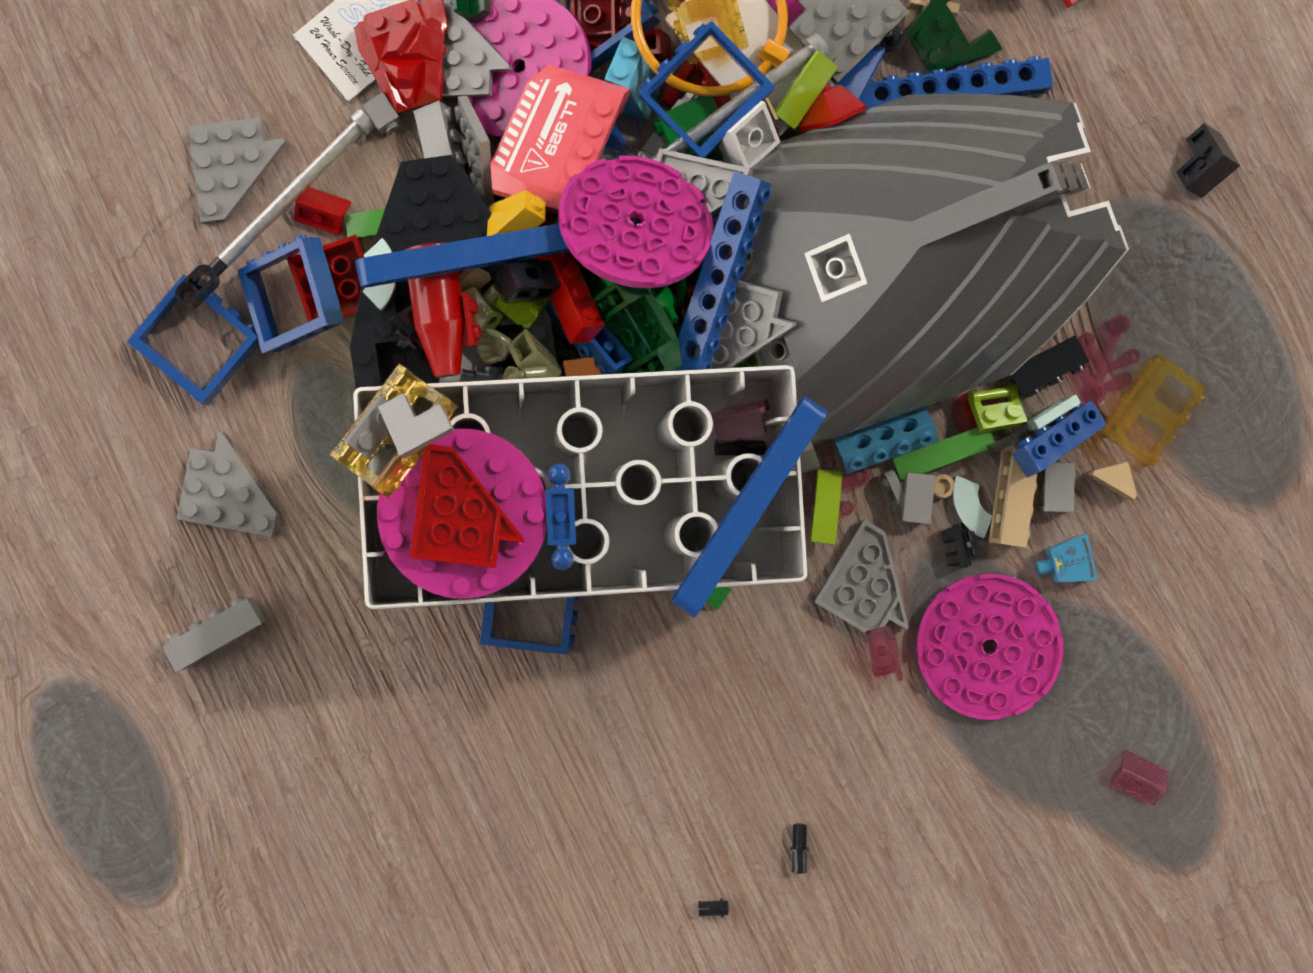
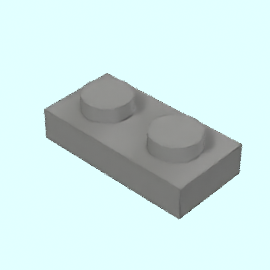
[344,395,389,459]

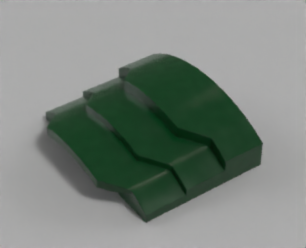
[593,283,682,374]

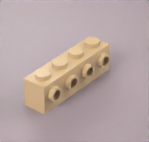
[989,446,1037,548]

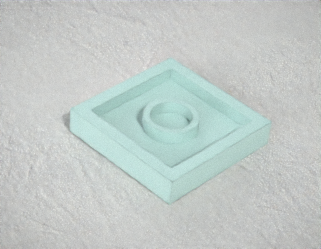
[1024,394,1081,432]

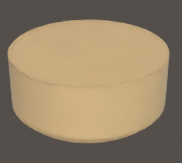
[934,474,954,498]

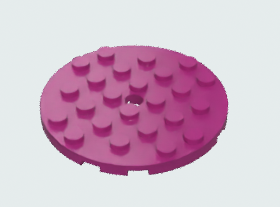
[456,0,591,138]
[558,156,713,288]
[377,429,547,598]
[916,573,1063,720]

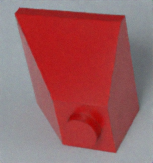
[798,83,867,132]

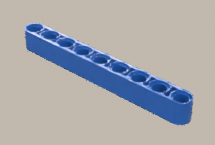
[355,224,570,288]
[670,396,828,618]

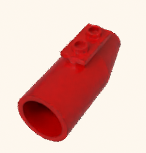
[405,243,482,378]

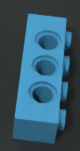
[833,406,938,474]

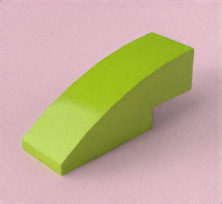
[809,469,842,545]

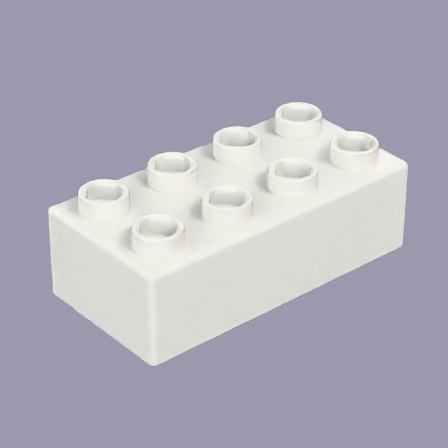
[353,365,807,610]

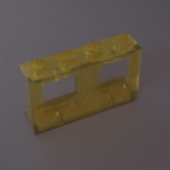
[667,0,749,65]
[1096,353,1207,467]
[330,364,458,498]

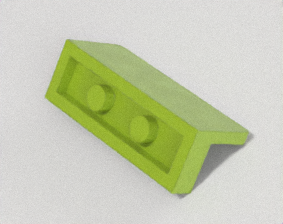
[775,51,838,129]

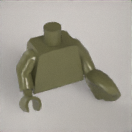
[477,329,563,380]

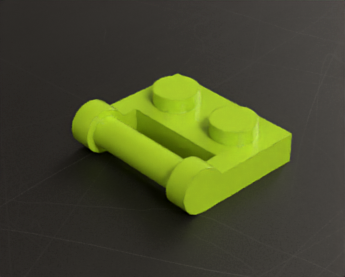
[968,384,1028,433]

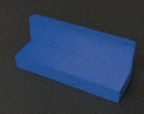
[835,44,886,100]

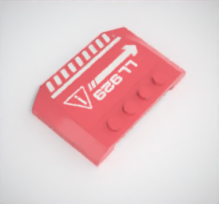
[490,64,630,214]

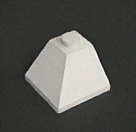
[719,101,780,168]

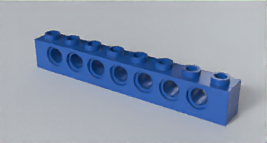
[859,56,1053,114]
[672,171,771,371]

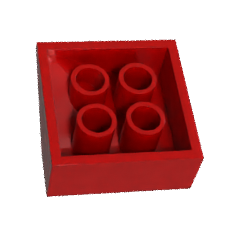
[286,234,366,322]

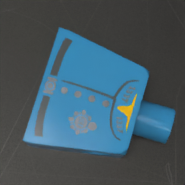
[1035,534,1098,582]

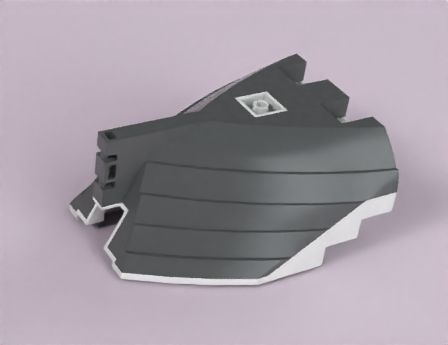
[712,93,1129,446]

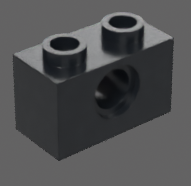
[496,259,561,303]

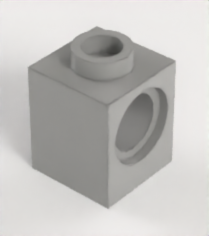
[363,92,402,135]

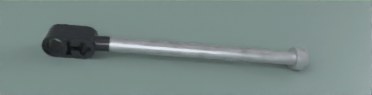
[650,33,830,161]
[175,109,376,309]

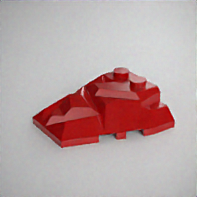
[354,0,449,115]

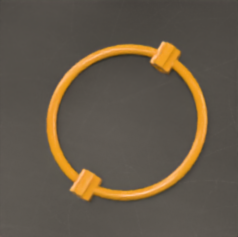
[631,0,790,97]

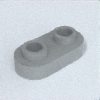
[881,469,904,516]

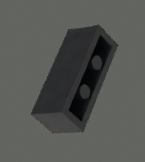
[1010,335,1089,398]

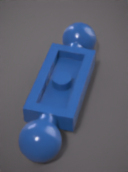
[545,463,576,570]

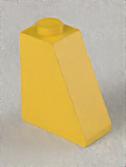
[487,190,546,236]

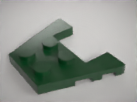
[904,0,1002,73]

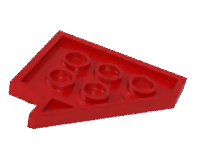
[410,444,524,568]

